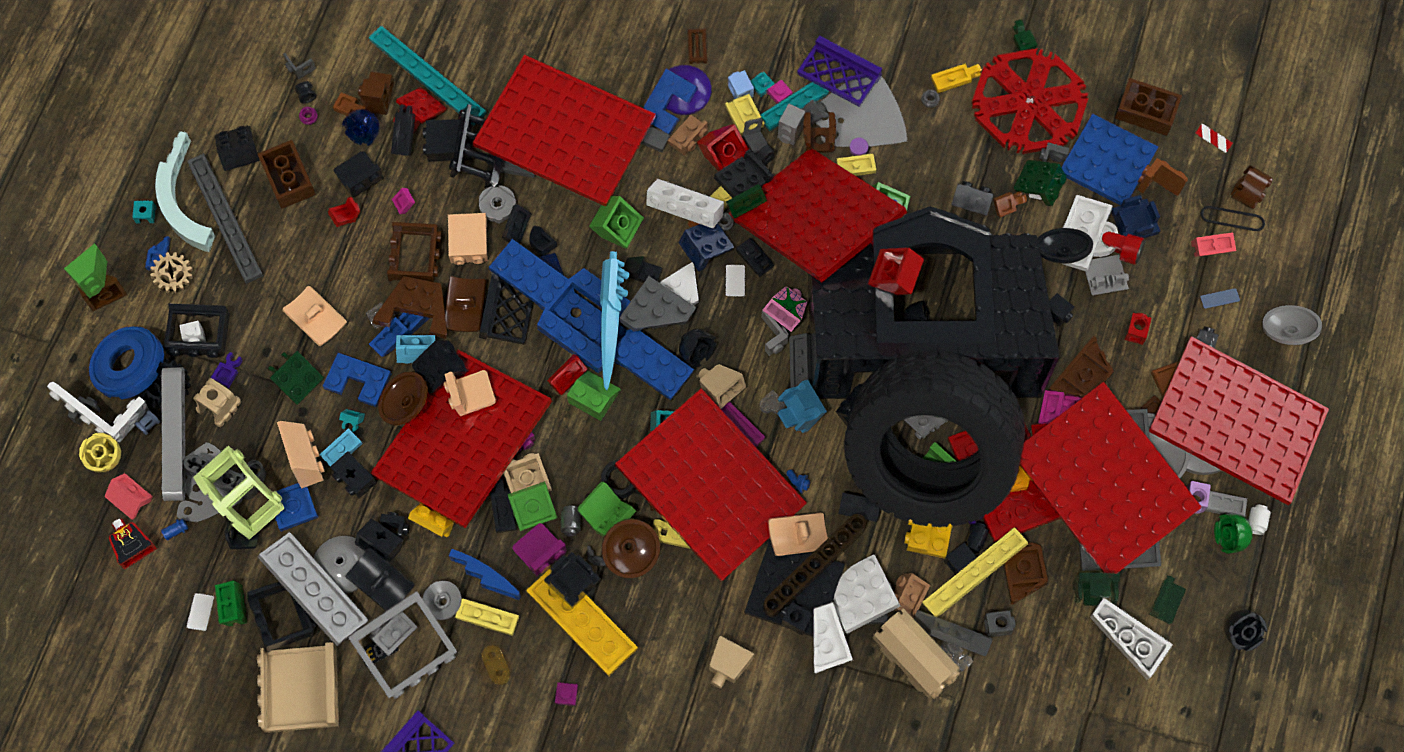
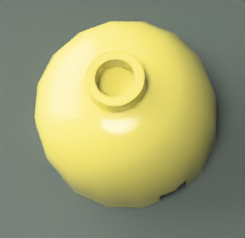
[79,433,121,473]

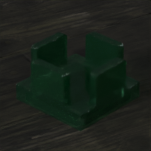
[1073,572,1120,606]

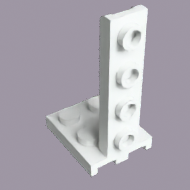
[47,382,149,443]

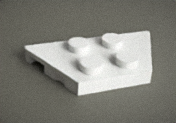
[659,262,699,305]

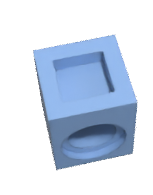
[728,70,754,99]

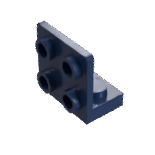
[678,223,734,272]

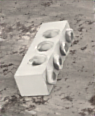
[646,179,724,228]

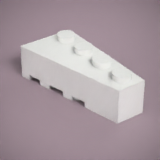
[1090,598,1173,680]

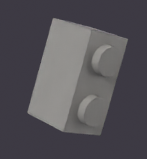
[778,104,805,145]

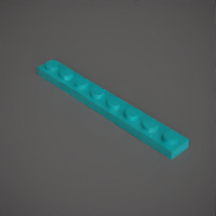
[369,26,486,126]

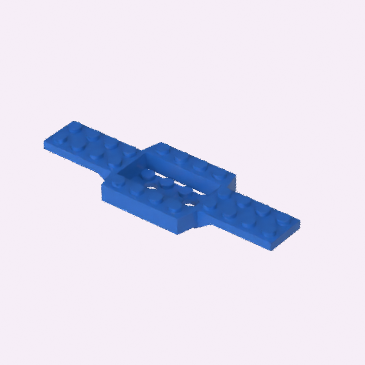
[489,239,694,401]

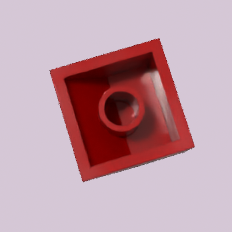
[868,248,924,295]

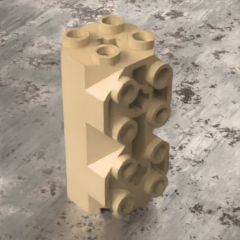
[873,608,960,699]

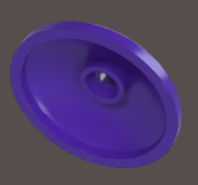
[659,65,711,115]

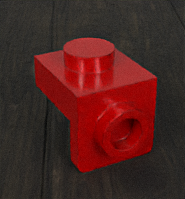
[328,197,360,227]

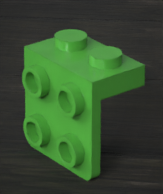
[578,482,636,537]

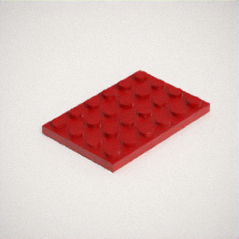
[947,422,1061,543]

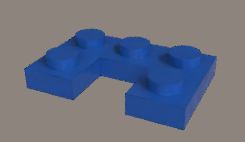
[643,69,698,134]
[323,353,392,407]

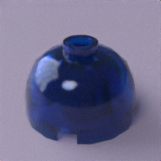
[342,109,380,146]

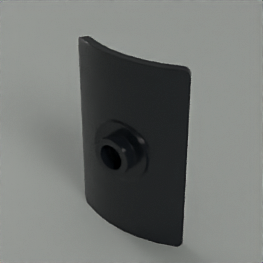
[345,547,415,611]

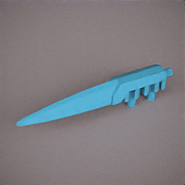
[600,251,629,390]

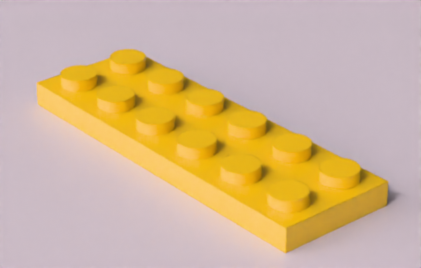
[526,569,638,676]

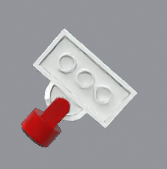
[1063,195,1145,272]

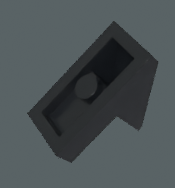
[623,256,662,283]

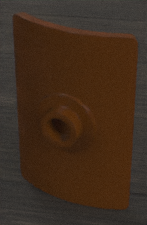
[445,277,486,332]

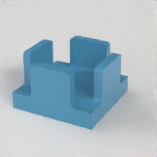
[777,380,827,433]

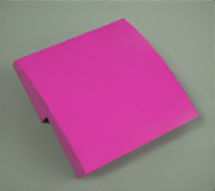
[1038,390,1081,423]

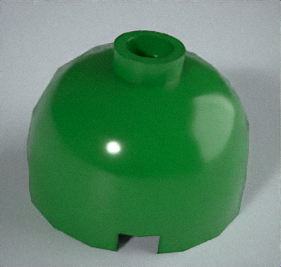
[1214,514,1253,554]

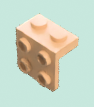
[444,370,496,416]

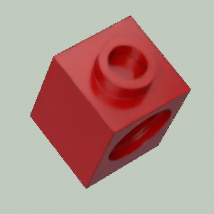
[1124,313,1152,345]

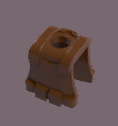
[803,112,837,153]

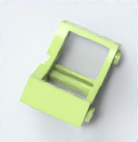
[193,446,285,539]

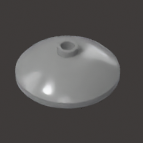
[1262,305,1322,345]
[314,536,365,594]

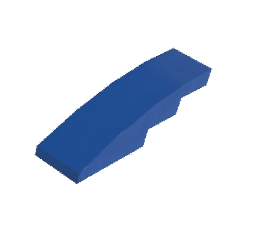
[369,312,430,358]
[449,549,521,600]

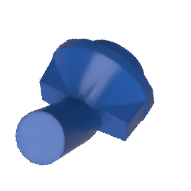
[786,469,810,494]

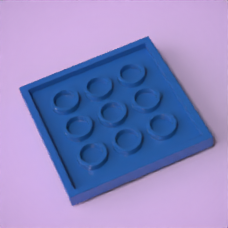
[1062,114,1158,206]

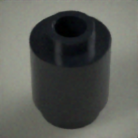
[964,522,989,553]

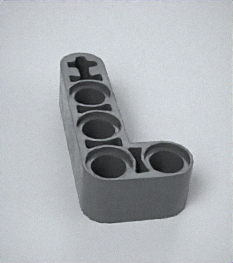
[184,454,266,500]

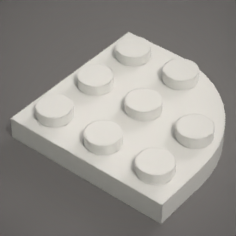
[834,554,900,634]

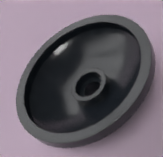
[1037,228,1093,264]

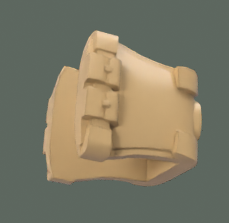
[193,378,241,427]

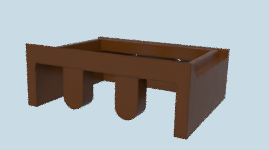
[387,222,441,282]

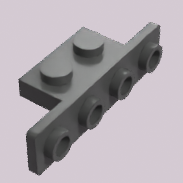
[914,610,992,656]

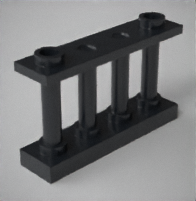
[449,104,502,188]

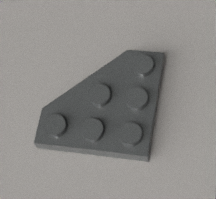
[619,276,696,331]

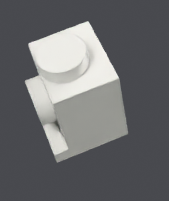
[179,321,206,342]

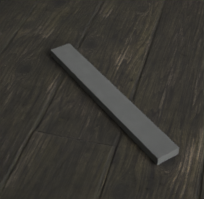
[187,153,263,284]

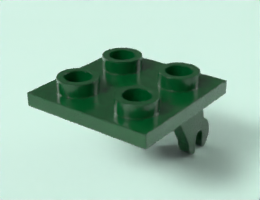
[267,351,324,405]

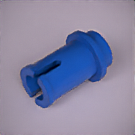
[161,518,188,540]

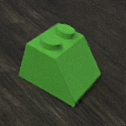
[589,196,644,248]
[64,243,107,299]
[567,371,621,421]

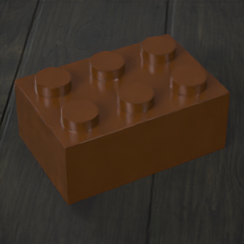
[1115,78,1182,136]
[258,140,316,209]

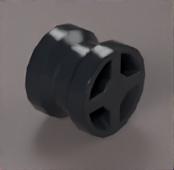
[295,81,317,104]

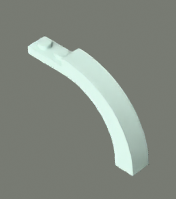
[155,131,215,252]

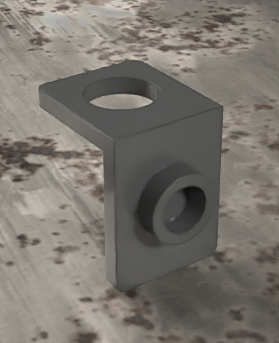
[283,53,316,80]
[743,118,768,153]

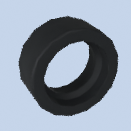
[601,460,636,499]

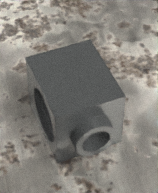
[984,611,1016,637]

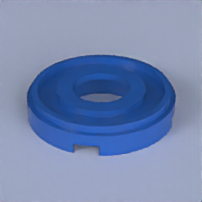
[89,326,164,399]

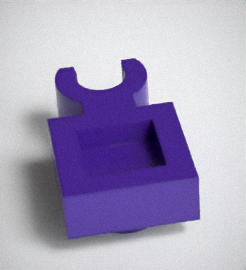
[211,352,242,389]

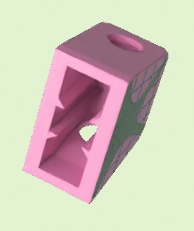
[763,287,807,332]

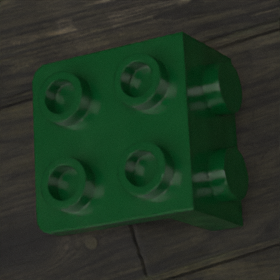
[1014,160,1067,207]

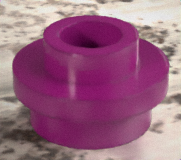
[299,107,318,125]

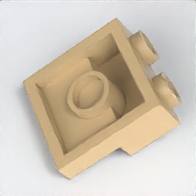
[504,453,552,493]

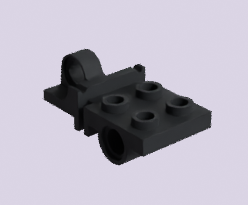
[714,145,775,198]

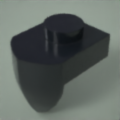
[529,226,557,256]

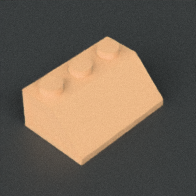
[277,421,325,488]

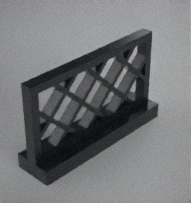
[479,272,533,345]

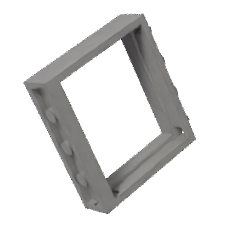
[348,591,457,699]

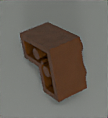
[358,72,394,115]

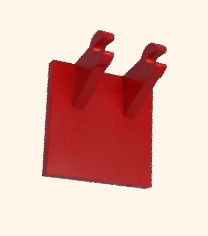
[393,87,447,133]

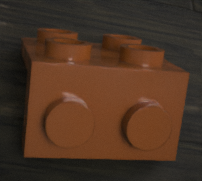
[1137,158,1188,196]

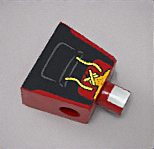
[109,519,157,570]

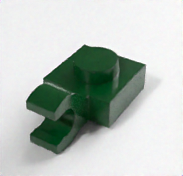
[1012,19,1038,51]

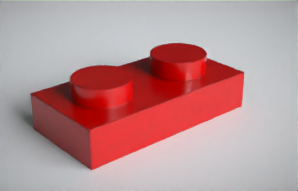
[547,354,587,395]

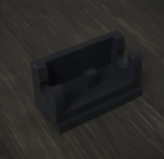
[838,493,880,522]

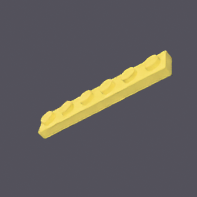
[923,527,1028,617]

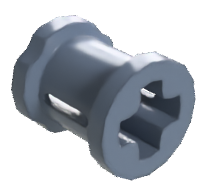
[134,410,160,435]

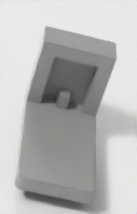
[761,310,788,356]

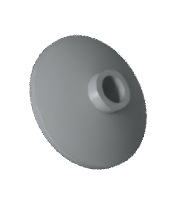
[422,581,462,620]

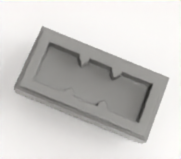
[1205,491,1247,517]

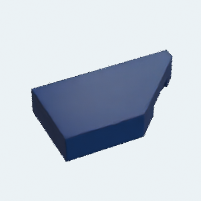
[145,236,171,270]

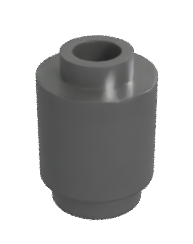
[561,506,581,536]

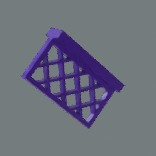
[797,36,882,107]
[381,711,454,752]

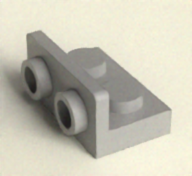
[369,612,417,656]

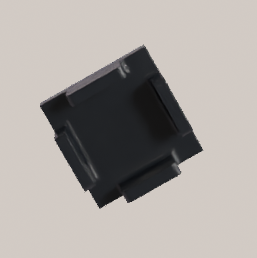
[544,552,601,608]

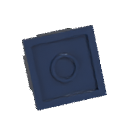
[1111,195,1160,238]

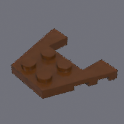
[373,276,447,339]

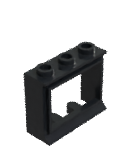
[163,303,230,358]
[247,582,316,653]

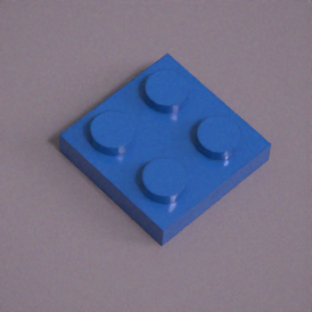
[275,483,318,531]

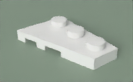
[813,602,853,673]

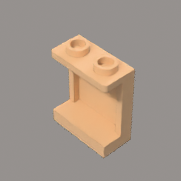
[448,213,488,265]

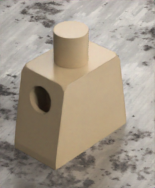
[699,364,746,409]
[709,636,754,689]

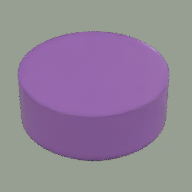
[850,138,868,156]

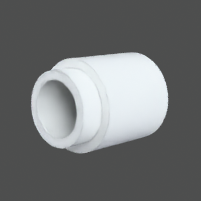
[1248,505,1271,535]

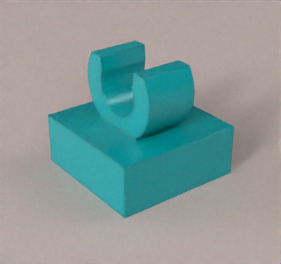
[750,71,775,97]
[339,409,365,432]

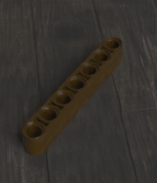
[763,514,866,617]

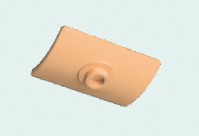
[283,286,347,346]
[768,512,829,556]

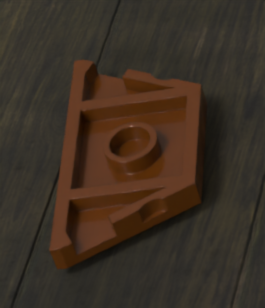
[1048,336,1114,398]
[1003,542,1048,605]

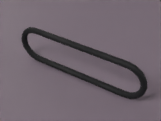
[1200,206,1265,231]

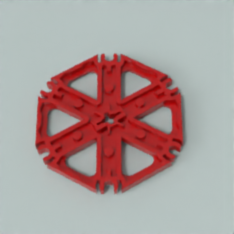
[971,48,1089,154]

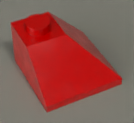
[697,124,749,171]

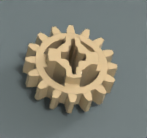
[150,252,192,293]

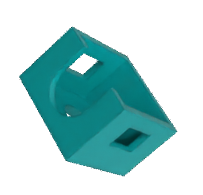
[132,201,156,223]

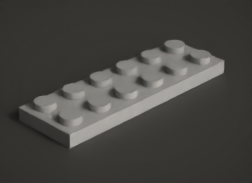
[258,532,368,646]

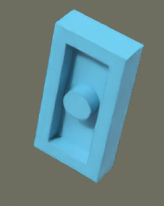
[319,428,363,466]

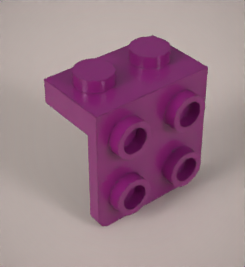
[512,523,567,576]

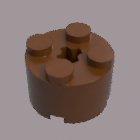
[1231,165,1273,209]

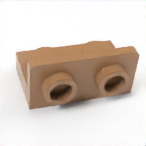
[668,115,708,156]
[894,573,930,619]

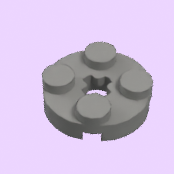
[479,185,516,223]

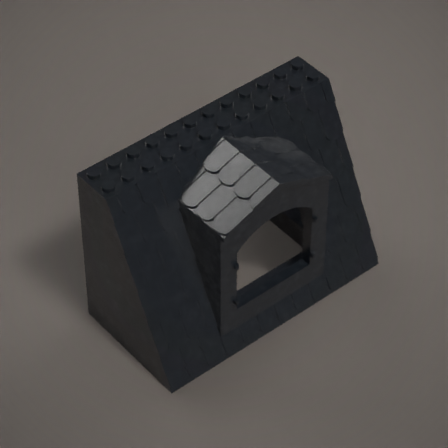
[808,206,1060,399]

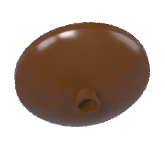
[378,372,428,426]
[601,519,660,578]

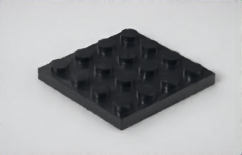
[744,539,845,637]

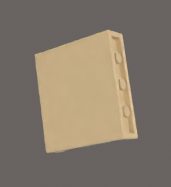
[257,642,339,733]

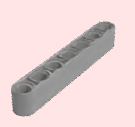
[162,367,186,501]

